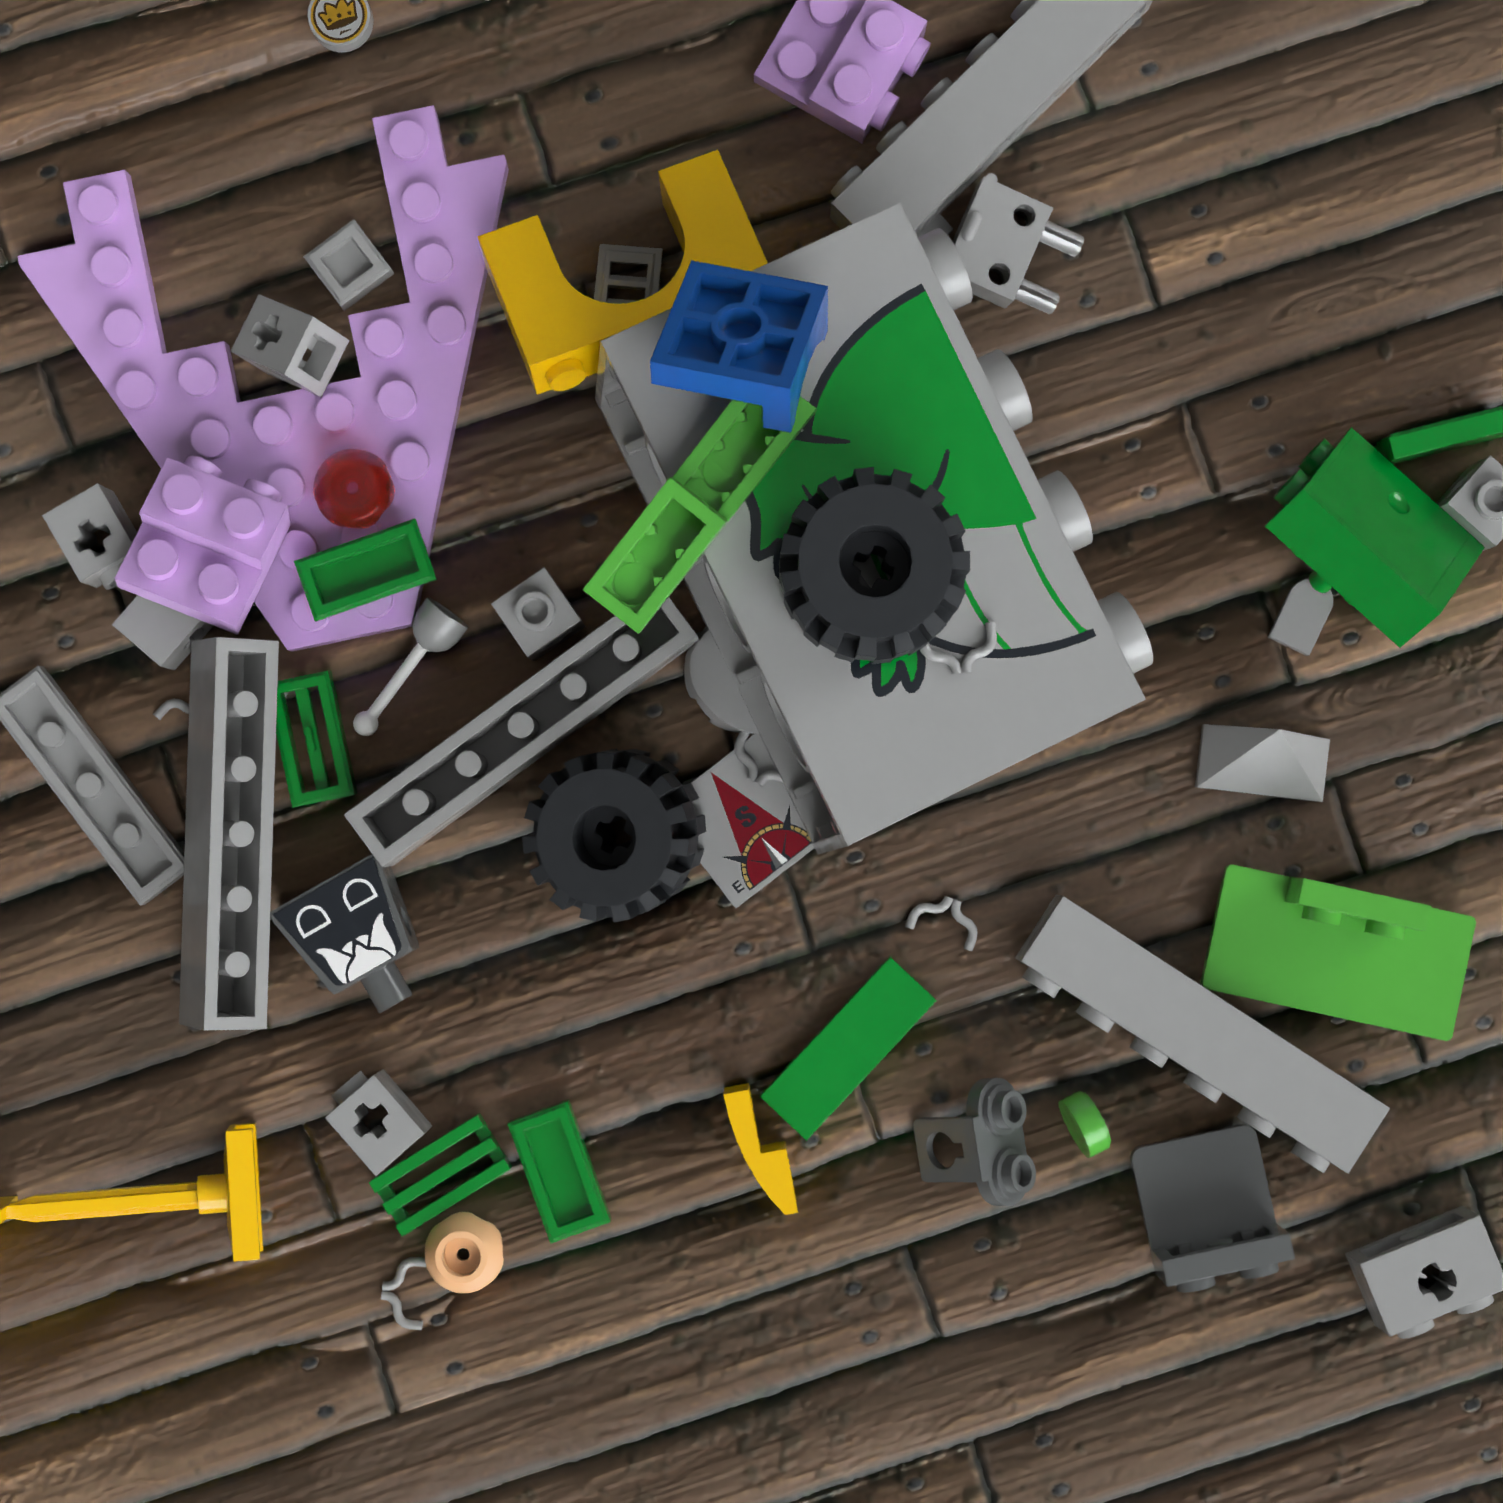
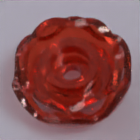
[313,449,395,529]

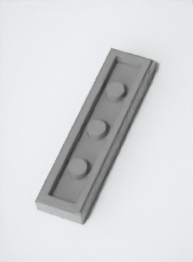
[0,665,184,905]

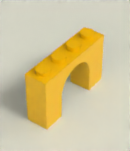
[477,150,768,395]

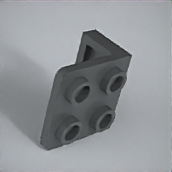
[1130,1124,1295,1292]

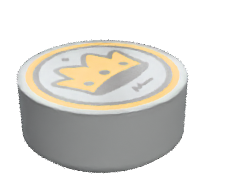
[307,0,374,53]

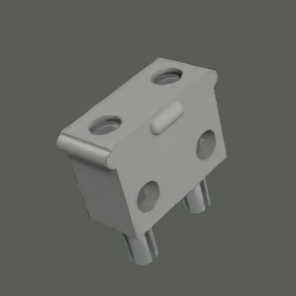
[952,173,1084,314]

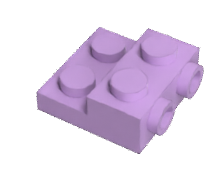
[754,0,931,143]
[115,455,291,635]

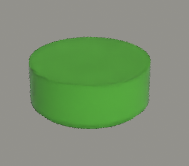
[1058,1091,1111,1158]

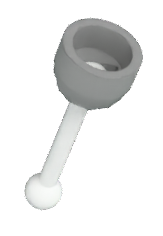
[353,597,469,736]

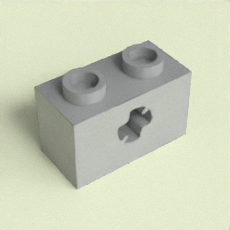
[1345,1206,1503,1339]

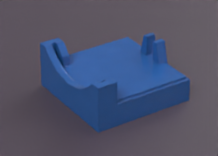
[650,260,828,433]

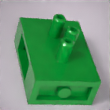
[1265,427,1485,648]

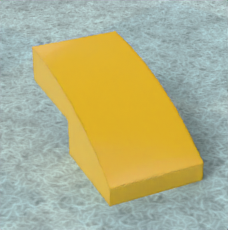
[723,1083,798,1215]

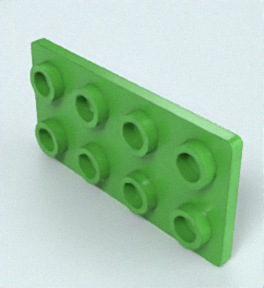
[1201,864,1476,1041]

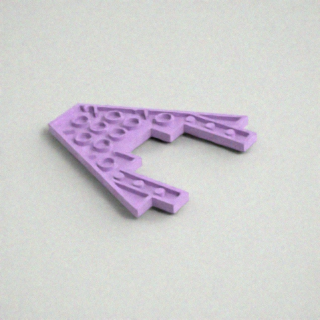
[18,105,509,652]

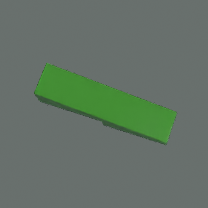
[583,395,818,634]

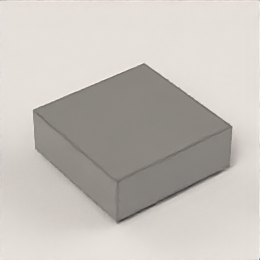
[303,219,394,311]

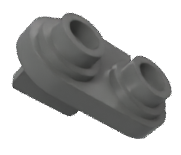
[913,1078,1036,1206]

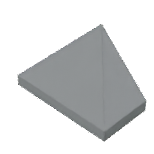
[1195,724,1330,802]

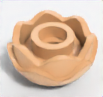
[425,1212,504,1293]

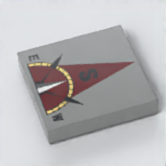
[691,734,815,908]

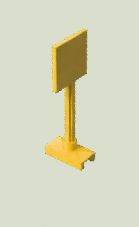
[0,1123,264,1262]

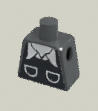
[270,854,419,1014]

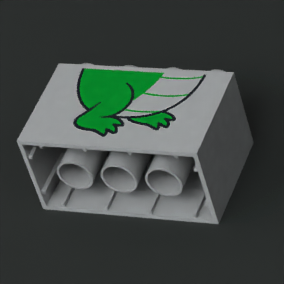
[595,202,1153,854]

